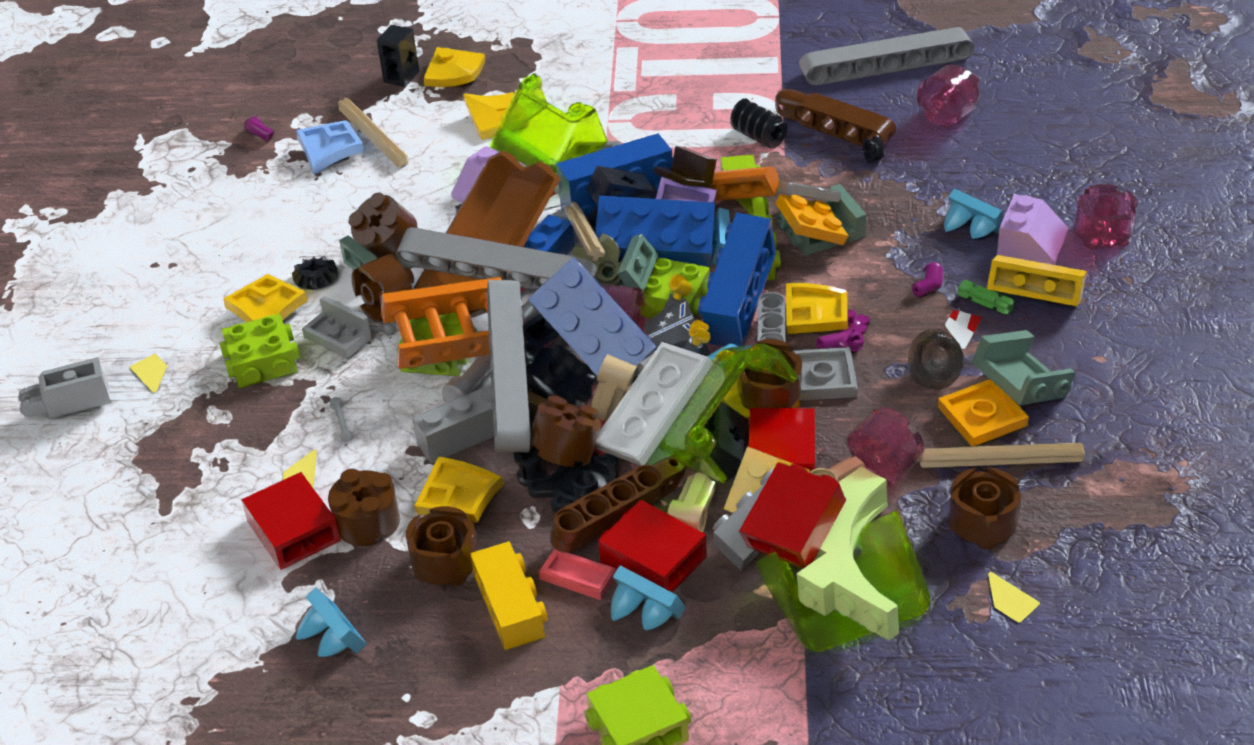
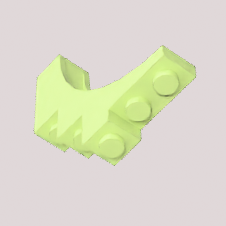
[797,467,899,641]

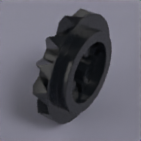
[292,256,338,290]

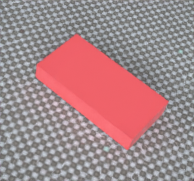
[539,548,616,600]

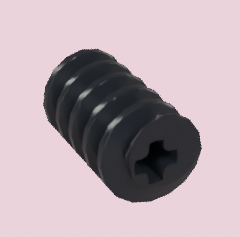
[730,98,788,148]

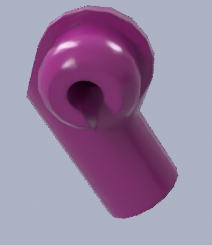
[244,116,275,142]
[912,262,944,298]
[816,331,864,353]

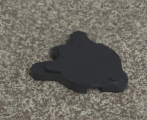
[524,342,599,406]
[527,453,619,513]

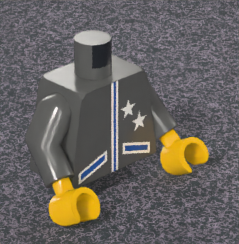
[644,274,711,356]

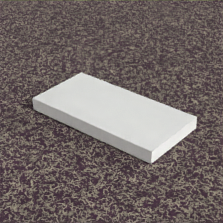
[595,342,713,466]

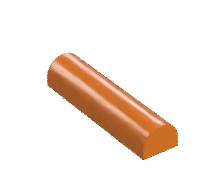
[705,166,779,201]

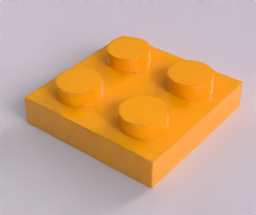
[775,194,848,245]
[938,379,1029,447]

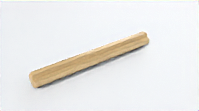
[338,98,409,167]
[565,202,605,262]
[919,442,1085,468]

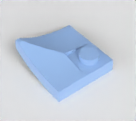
[296,120,364,174]

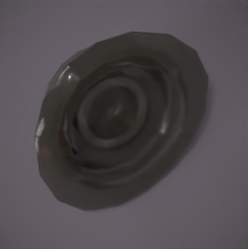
[908,329,964,390]

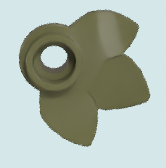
[573,233,621,287]

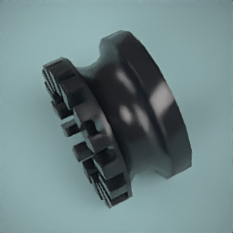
[862,136,884,162]

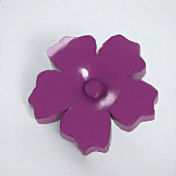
[838,309,870,335]

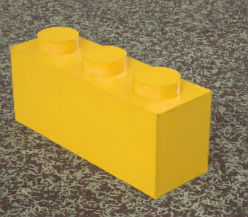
[987,255,1087,306]
[470,541,548,650]

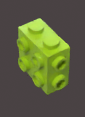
[631,257,710,319]
[396,313,477,376]
[219,314,301,388]
[584,665,692,745]

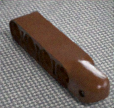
[775,89,896,147]
[550,456,687,552]

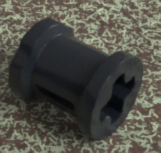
[513,445,546,487]

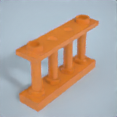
[381,277,501,369]

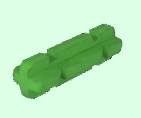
[957,280,1015,315]

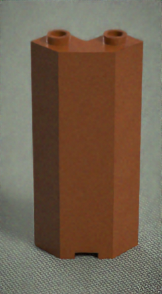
[413,151,561,318]

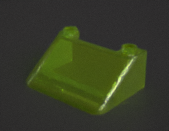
[490,73,608,174]
[658,344,798,483]
[756,510,931,652]

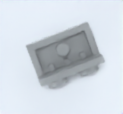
[302,296,372,359]

